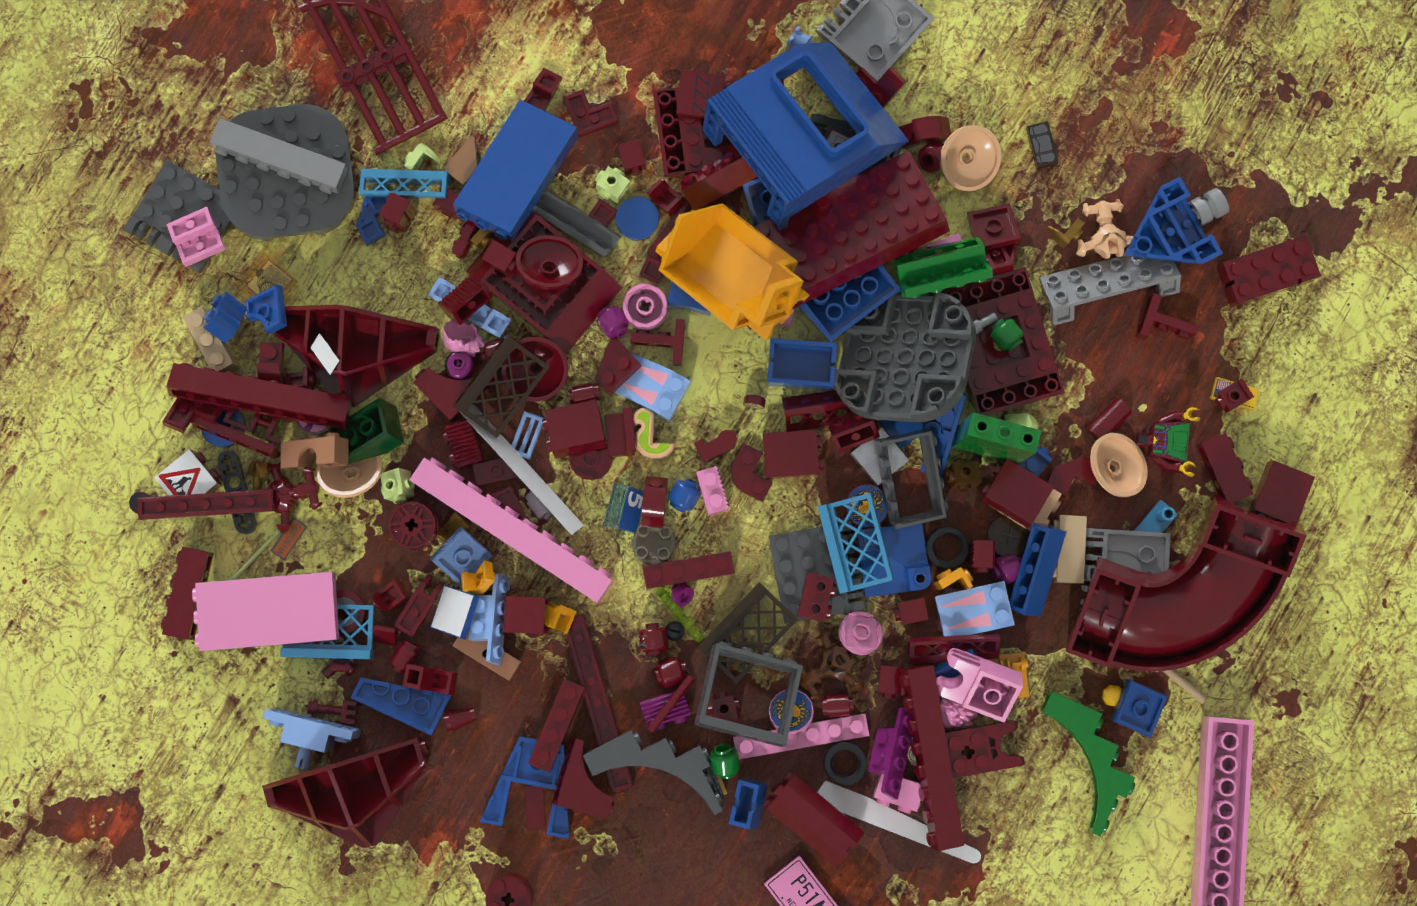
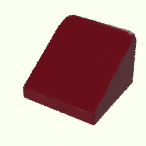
[373,625,399,645]

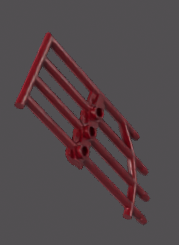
[298,0,448,155]

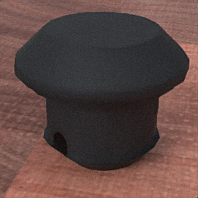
[665,621,684,641]

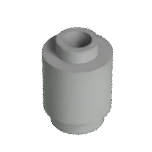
[525,491,553,520]

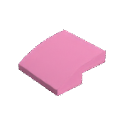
[167,207,226,267]

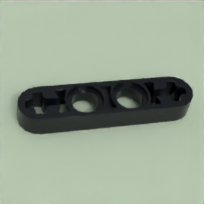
[218,450,257,534]

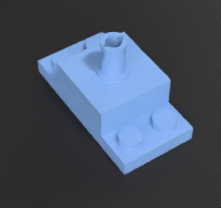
[263,708,361,770]

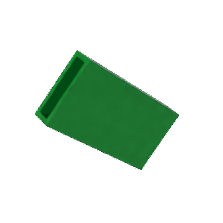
[951,412,1041,464]

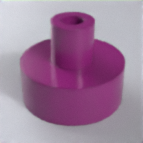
[671,583,694,607]

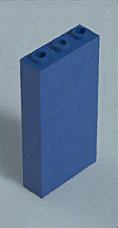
[453,100,578,242]

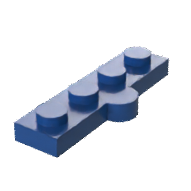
[920,393,968,477]

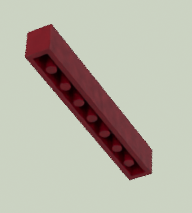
[166,363,352,430]
[899,665,964,851]

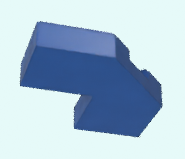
[356,188,388,246]

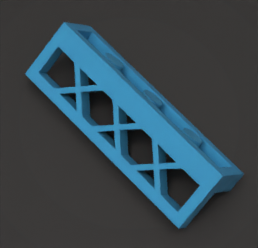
[359,169,452,199]

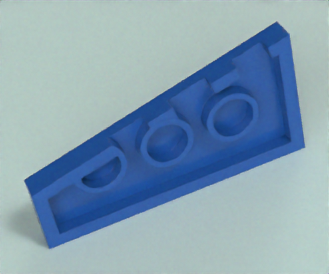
[351,678,452,736]

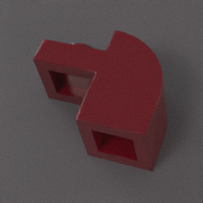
[898,116,951,149]
[257,342,288,384]
[641,476,668,528]
[403,664,458,695]

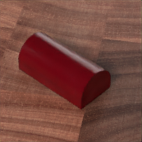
[1085,398,1132,440]

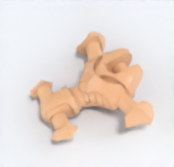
[1076,199,1134,259]

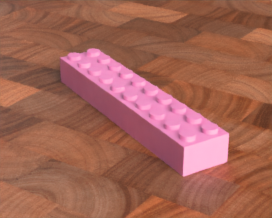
[409,457,614,604]
[1191,716,1254,906]

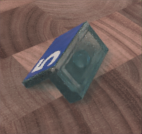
[603,483,644,534]

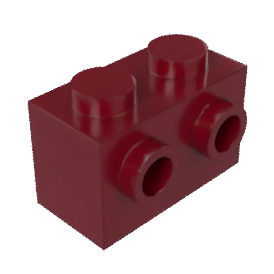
[828,412,880,453]
[797,572,837,623]

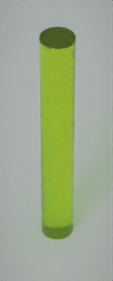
[656,587,705,644]

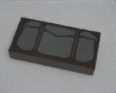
[1026,121,1059,169]

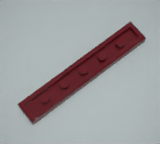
[137,489,275,520]

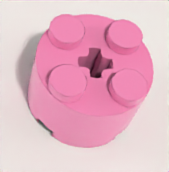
[623,284,668,331]

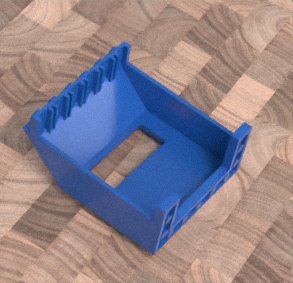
[702,42,909,231]

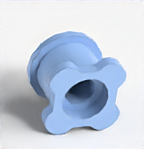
[787,26,814,49]

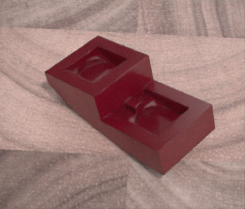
[524,68,562,111]

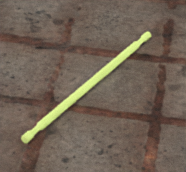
[230,529,280,580]

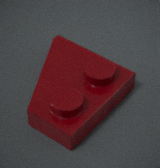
[985,244,1019,276]
[594,337,642,396]

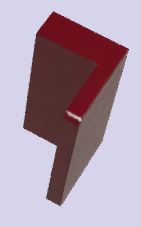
[605,407,636,457]

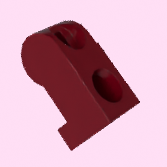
[694,430,737,464]

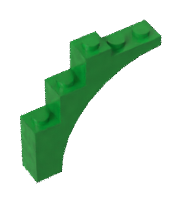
[1040,691,1135,837]

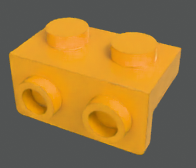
[933,567,973,590]

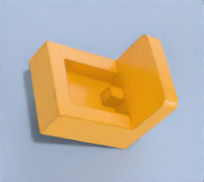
[461,561,495,595]

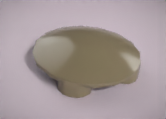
[632,524,676,565]

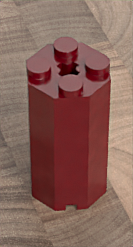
[762,770,865,868]

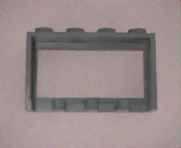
[874,428,948,529]

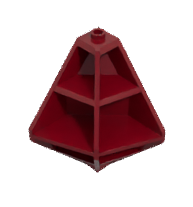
[274,305,440,407]
[262,737,429,848]

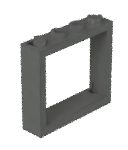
[694,642,803,747]

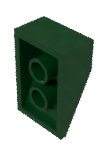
[330,397,404,464]

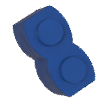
[203,292,247,343]

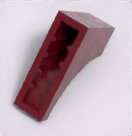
[413,367,500,422]
[551,738,614,819]

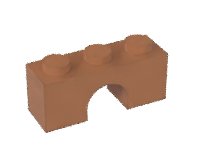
[280,433,349,471]

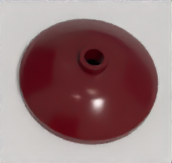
[516,235,583,290]
[502,336,568,402]

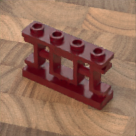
[190,407,292,459]

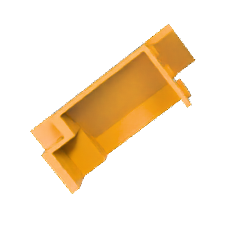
[655,203,809,341]

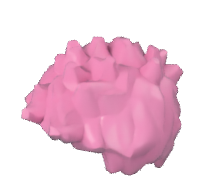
[442,320,485,357]
[939,696,977,729]

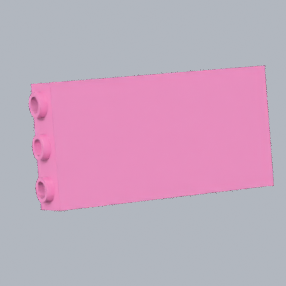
[192,572,340,651]

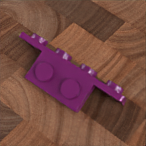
[868,708,912,800]

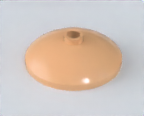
[940,125,1001,191]
[1090,433,1148,498]
[316,455,383,498]

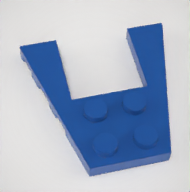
[480,736,570,839]

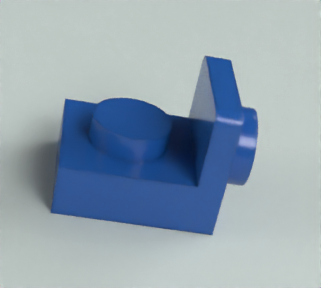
[1019,446,1053,477]

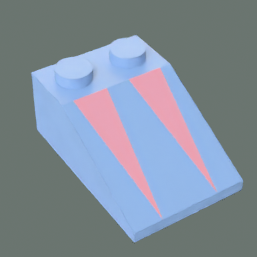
[614,353,691,422]
[935,581,1015,636]

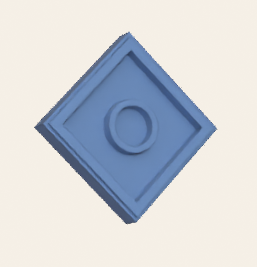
[430,526,493,587]

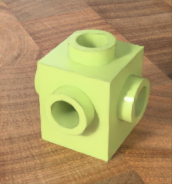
[595,166,630,204]
[380,468,415,504]

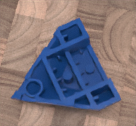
[1124,177,1223,264]

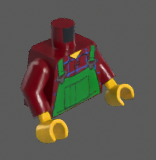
[1136,407,1200,477]

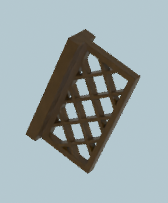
[453,334,550,438]
[697,582,798,684]

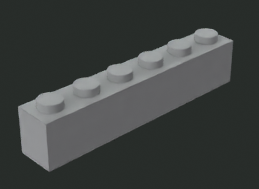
[210,118,348,194]

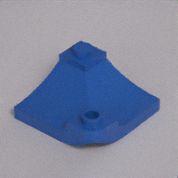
[857,523,931,598]

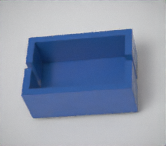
[767,338,837,390]

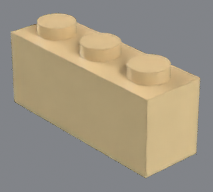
[182,306,239,373]
[1052,515,1087,584]

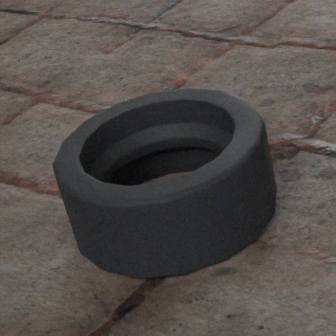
[926,527,969,569]
[824,742,867,785]

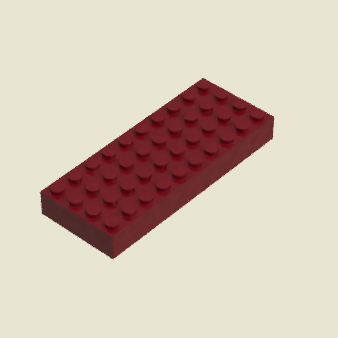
[747,150,950,330]

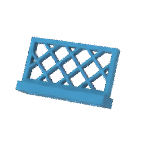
[817,493,894,594]
[280,604,375,659]

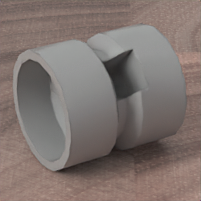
[1188,188,1229,227]

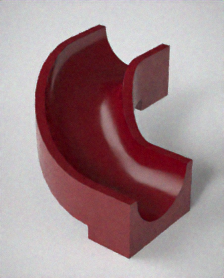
[1066,494,1307,671]

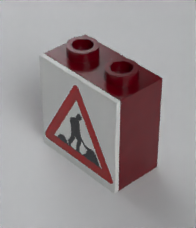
[155,449,223,496]

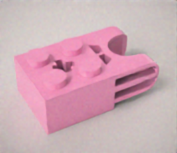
[936,648,1023,723]

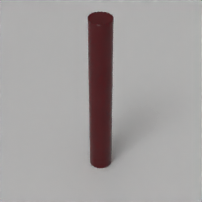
[647,675,695,733]

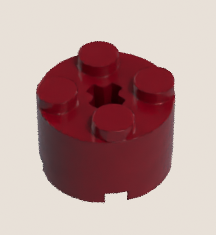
[485,873,533,906]

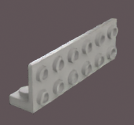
[1040,255,1181,326]

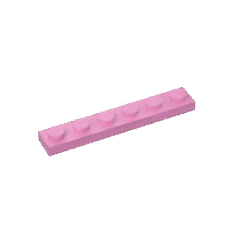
[733,713,869,759]

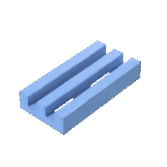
[511,411,545,460]

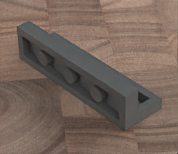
[533,190,622,257]

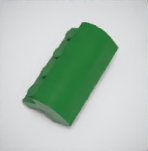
[893,237,993,298]

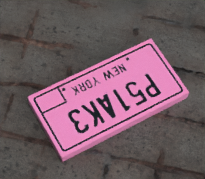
[764,855,838,906]

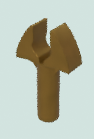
[247,460,268,490]

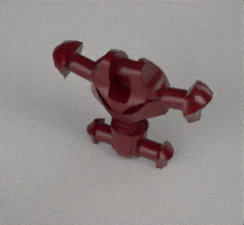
[264,462,322,533]

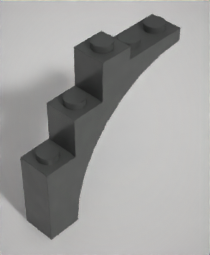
[583,730,723,815]

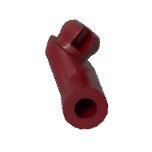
[321,658,356,679]

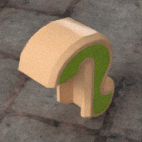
[633,408,675,460]

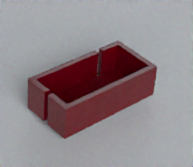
[1216,235,1321,308]

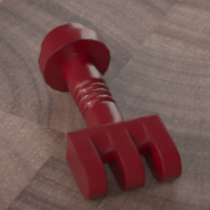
[307,699,359,724]

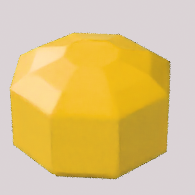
[1101,685,1122,707]

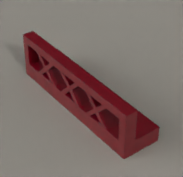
[782,390,852,432]
[907,633,1000,663]

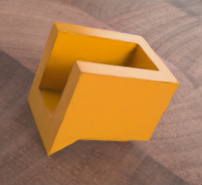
[544,602,577,634]

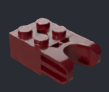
[945,720,1025,778]

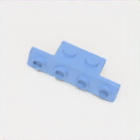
[469,573,510,665]

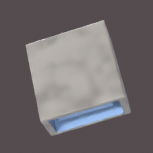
[850,428,909,486]

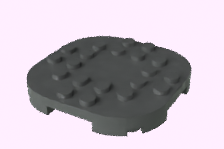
[215,104,356,241]
[834,293,976,422]

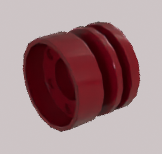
[389,502,441,550]

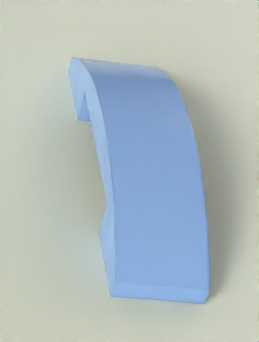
[428,277,512,339]

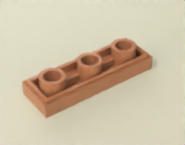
[452,630,521,681]

